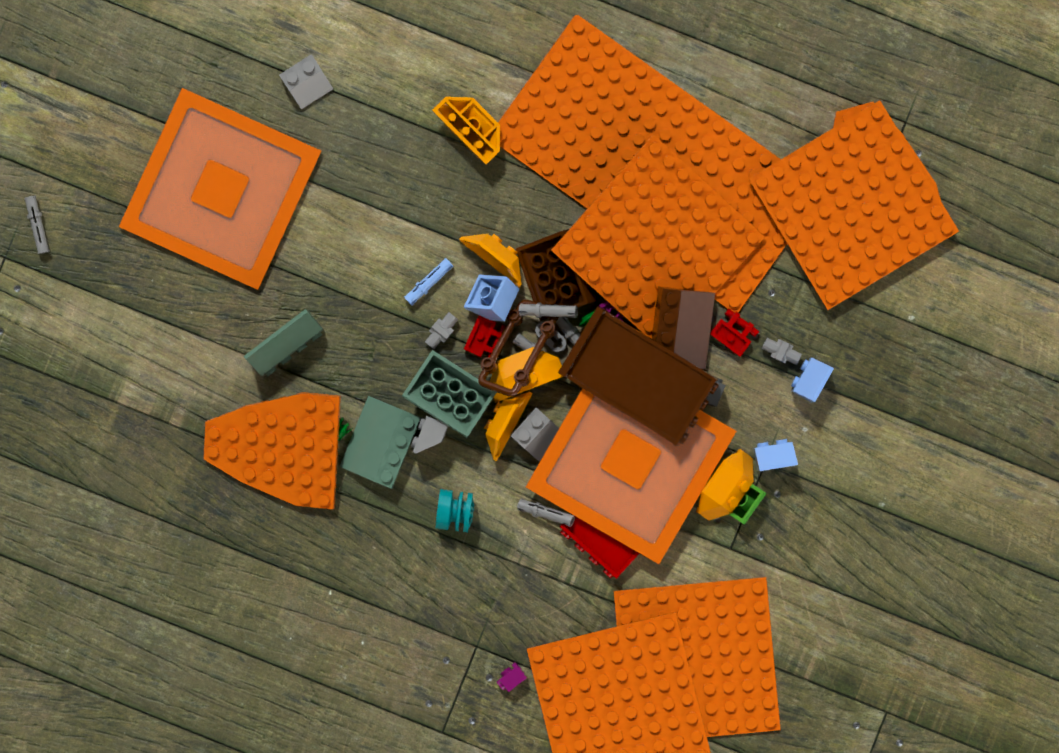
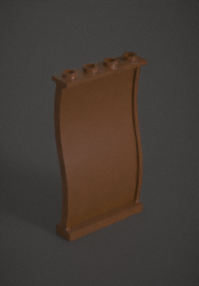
[558,306,719,446]

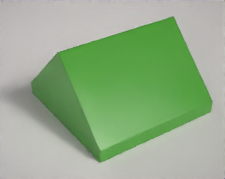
[729,484,766,525]

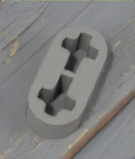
[535,321,566,352]

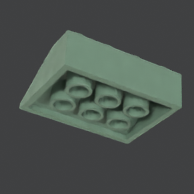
[243,309,324,376]
[402,350,497,438]
[339,396,422,489]

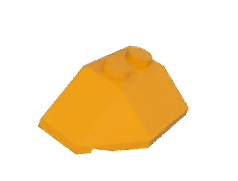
[432,97,500,165]
[459,234,522,288]
[490,347,564,403]
[484,392,533,461]
[696,449,754,521]

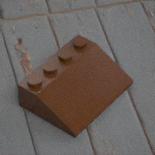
[515,229,598,321]
[652,286,715,369]

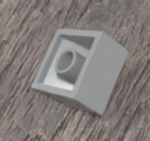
[279,54,333,110]
[511,408,559,461]

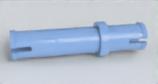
[404,258,454,306]

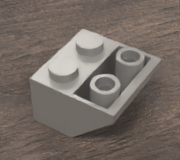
[411,416,449,453]

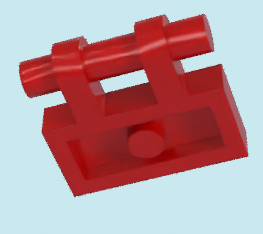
[710,308,759,357]
[464,315,506,357]

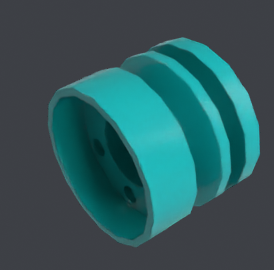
[435,489,475,533]

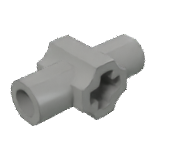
[425,312,458,349]
[762,338,802,365]

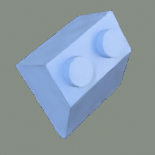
[464,275,519,322]
[791,358,834,403]
[753,439,798,471]

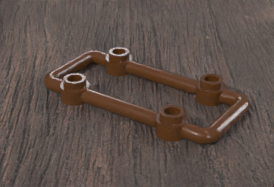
[478,299,559,397]

